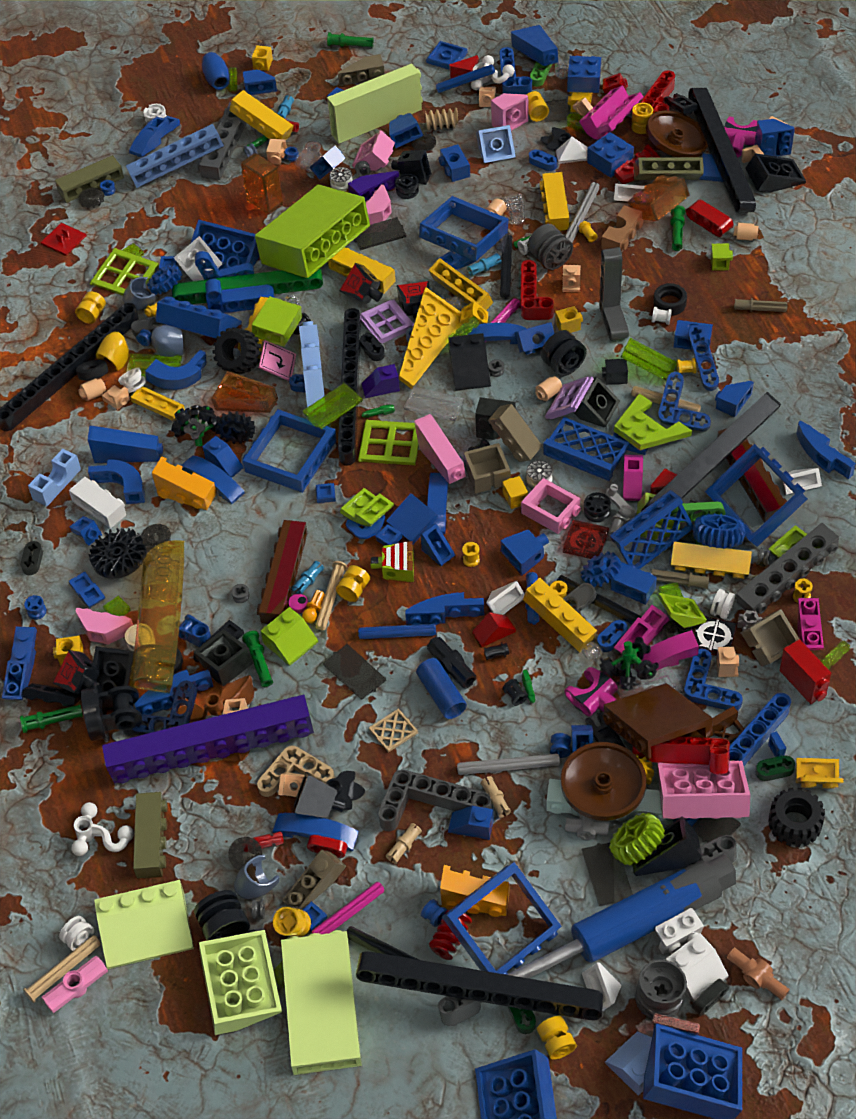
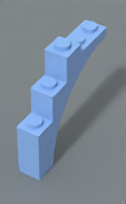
[299,321,326,414]

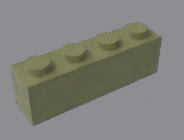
[55,155,124,203]
[633,157,704,180]
[133,792,168,879]

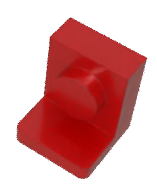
[603,73,628,94]

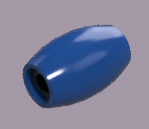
[202,52,229,90]

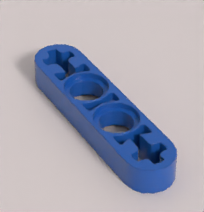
[688,325,719,391]

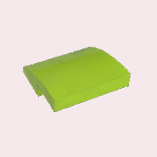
[340,488,394,527]

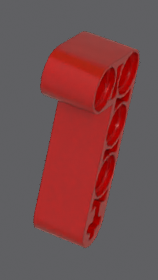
[640,70,675,114]
[521,260,554,320]
[647,737,730,774]

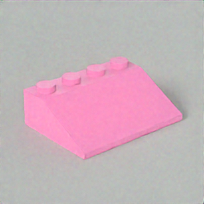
[658,761,750,820]

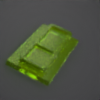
[621,338,676,381]
[126,354,182,377]
[302,383,363,429]

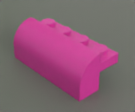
[579,85,643,140]

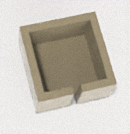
[464,443,511,494]
[741,609,799,667]

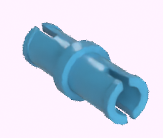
[277,95,294,118]
[467,253,501,276]
[292,561,324,594]

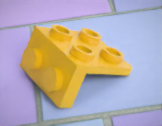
[796,758,844,789]

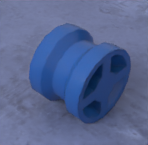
[24,595,47,620]
[550,733,571,758]
[421,899,447,927]

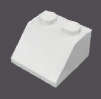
[174,236,222,281]
[666,933,729,1002]

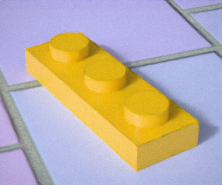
[130,386,185,421]

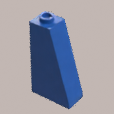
[511,25,558,66]
[88,426,163,463]

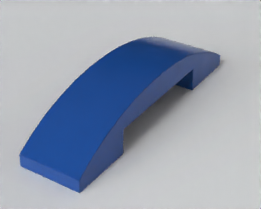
[457,323,526,344]
[180,455,245,504]
[427,473,449,534]
[272,813,359,851]

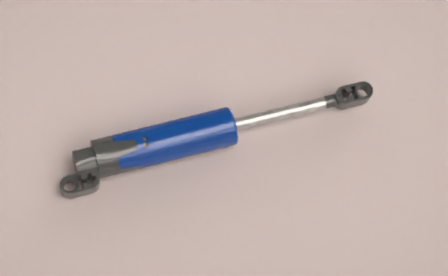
[438,835,737,1026]

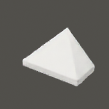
[556,137,588,164]
[614,183,649,203]
[783,468,822,495]
[486,581,525,615]
[582,962,621,1011]

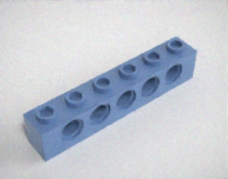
[126,124,224,188]

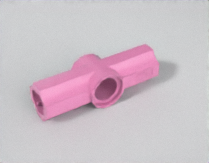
[42,956,108,1013]

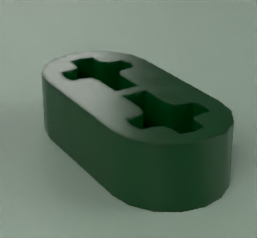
[755,755,795,781]
[508,1007,536,1034]

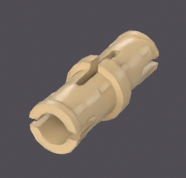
[480,776,511,818]
[386,823,422,864]

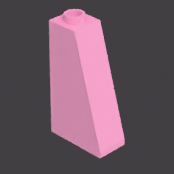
[414,414,466,484]

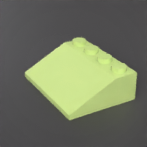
[94,880,194,969]
[199,930,282,1035]

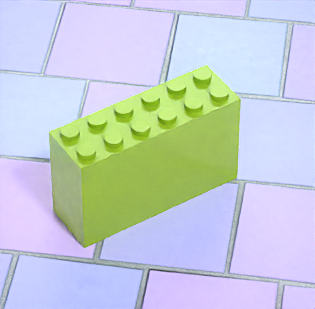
[255,184,370,278]

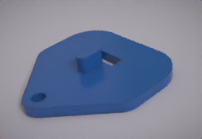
[346,515,385,539]

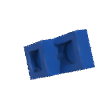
[437,251,476,270]
[69,572,106,608]

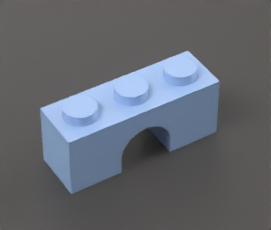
[28,448,81,506]

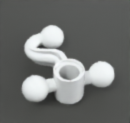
[471,55,515,91]
[71,802,134,856]

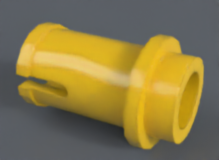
[579,221,598,242]
[144,299,162,318]

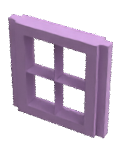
[360,300,414,344]
[545,376,594,420]

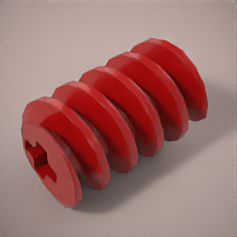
[429,909,472,960]

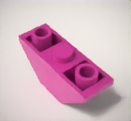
[623,455,643,501]
[797,598,824,650]

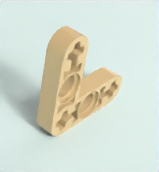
[257,746,335,797]

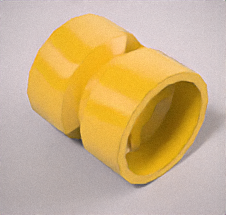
[526,91,549,122]
[631,103,653,134]
[75,291,106,324]
[336,565,370,602]
[273,907,311,937]
[537,1016,577,1060]

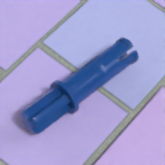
[525,572,539,625]

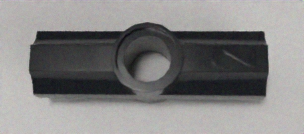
[427,637,476,688]

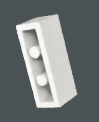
[69,477,126,529]

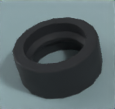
[654,283,687,316]

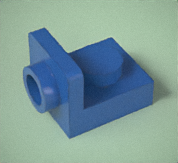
[69,516,102,546]

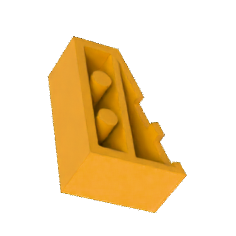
[152,456,217,510]
[440,865,510,917]

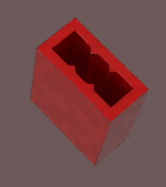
[779,639,831,704]

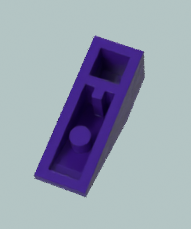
[348,171,399,202]

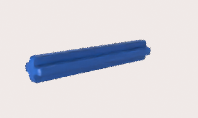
[436,64,495,93]
[358,624,436,639]

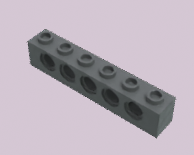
[198,102,246,180]
[736,523,839,614]

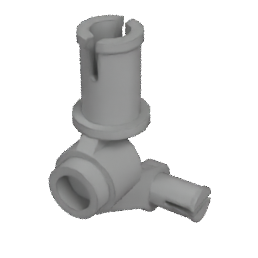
[605,484,636,536]

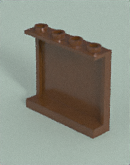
[603,683,713,759]

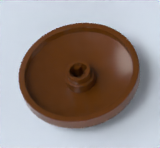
[646,110,708,157]
[561,742,646,821]

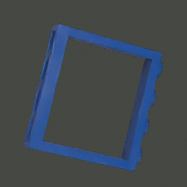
[419,196,509,261]
[242,409,337,493]
[705,444,808,547]
[442,862,562,975]

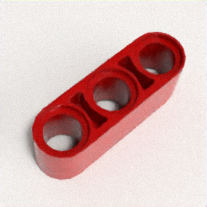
[686,199,734,237]

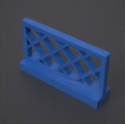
[543,417,629,481]
[610,490,693,569]

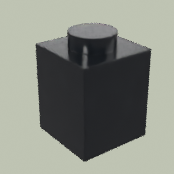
[601,358,628,385]

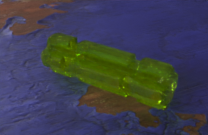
[228,67,237,92]
[449,317,480,337]
[821,640,850,670]

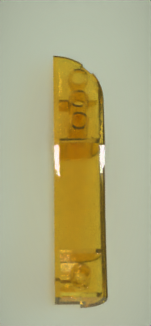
[130,540,184,693]

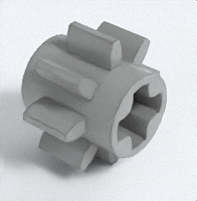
[737,610,762,631]

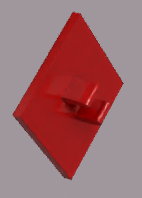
[40,222,87,256]

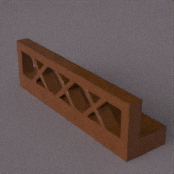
[679,706,745,744]

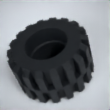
[212,327,261,374]
[768,788,825,847]

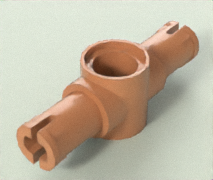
[727,947,790,1001]

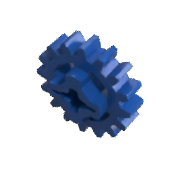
[147,265,183,295]
[580,551,622,588]

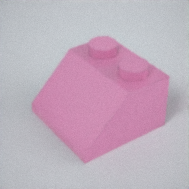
[491,93,528,131]
[352,130,395,171]

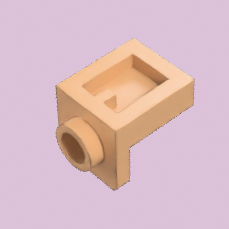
[479,87,496,107]
[573,98,593,118]
[741,145,763,163]
[102,385,130,410]

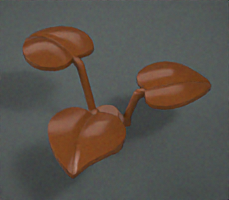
[167,675,255,762]

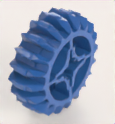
[692,513,746,549]

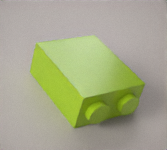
[252,296,302,347]

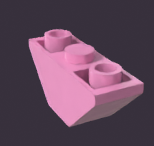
[366,185,392,227]
[75,608,133,645]

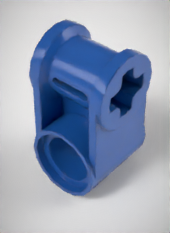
[174,614,211,648]

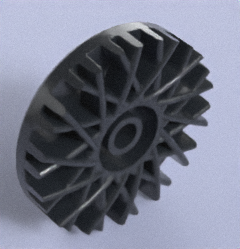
[88,527,147,579]

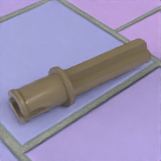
[734,298,787,312]
[651,569,709,589]

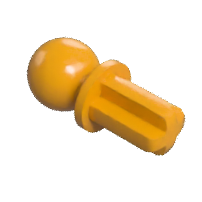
[302,590,325,624]

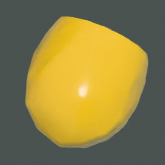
[96,332,129,371]

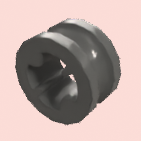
[355,161,371,177]
[488,359,504,377]
[757,548,771,567]
[231,584,250,603]
[252,899,265,919]

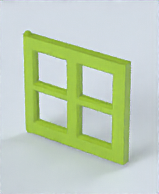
[90,248,159,296]
[358,419,419,465]

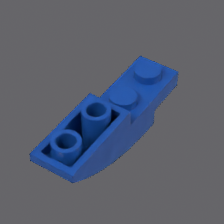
[129,116,180,157]
[796,420,856,479]
[405,592,484,625]
[2,627,37,700]
[135,669,213,715]

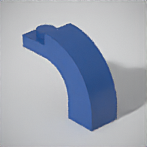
[145,349,207,390]
[88,459,145,504]

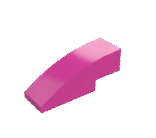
[614,605,670,654]
[637,630,699,670]

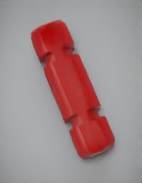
[242,832,284,852]

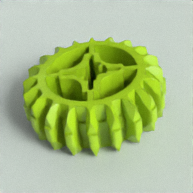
[609,813,665,865]

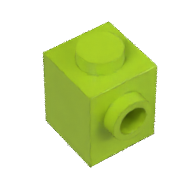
[710,243,733,270]

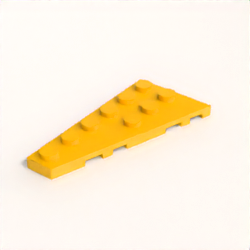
[398,287,463,389]

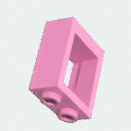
[521,478,581,534]

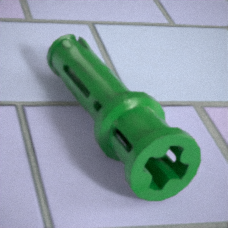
[327,32,374,48]
[670,205,686,251]
[242,631,273,687]
[20,704,83,733]

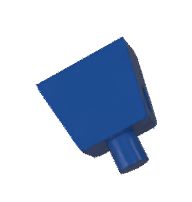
[389,113,424,148]
[501,530,549,575]

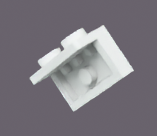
[655,908,704,955]

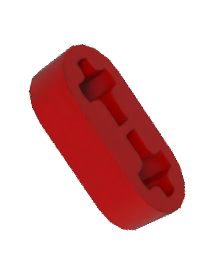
[306,835,348,858]

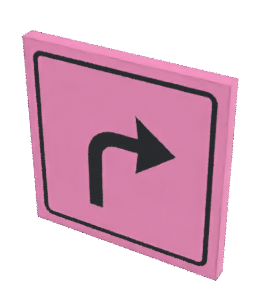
[258,340,296,381]

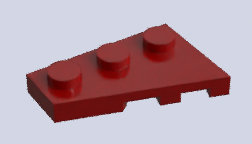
[615,144,660,184]

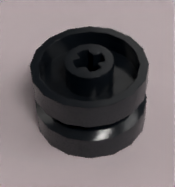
[541,330,587,376]

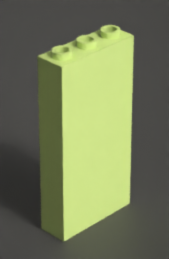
[327,64,423,144]
[281,930,362,1075]

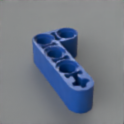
[500,47,532,95]
[205,279,275,313]

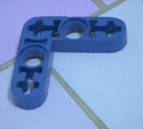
[194,251,254,280]
[658,372,711,432]
[684,649,743,711]

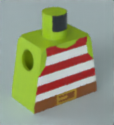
[371,541,414,582]

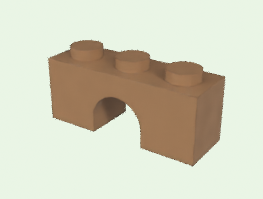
[601,205,644,252]

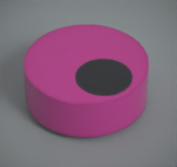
[288,594,308,614]

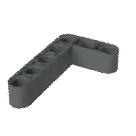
[599,247,629,341]
[378,769,491,831]

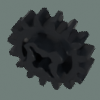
[215,411,255,444]

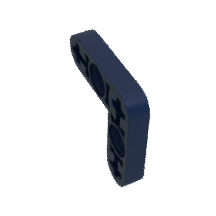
[132,680,197,735]

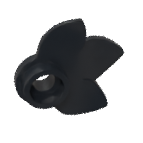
[541,127,571,150]
[327,771,365,810]

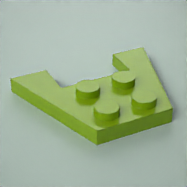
[614,393,692,450]

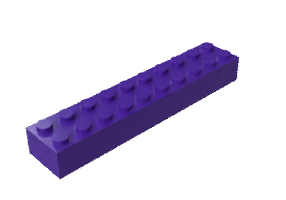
[102,694,314,783]

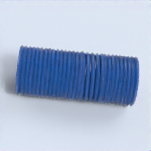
[416,658,467,719]

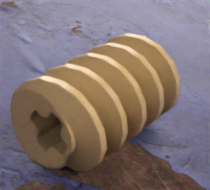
[425,108,458,131]

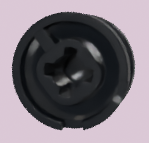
[395,174,419,199]
[584,492,611,522]

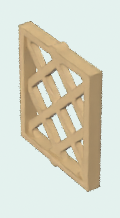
[369,709,418,753]

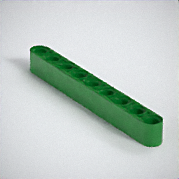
[172,268,323,305]

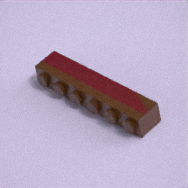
[717,428,787,523]
[257,520,308,624]

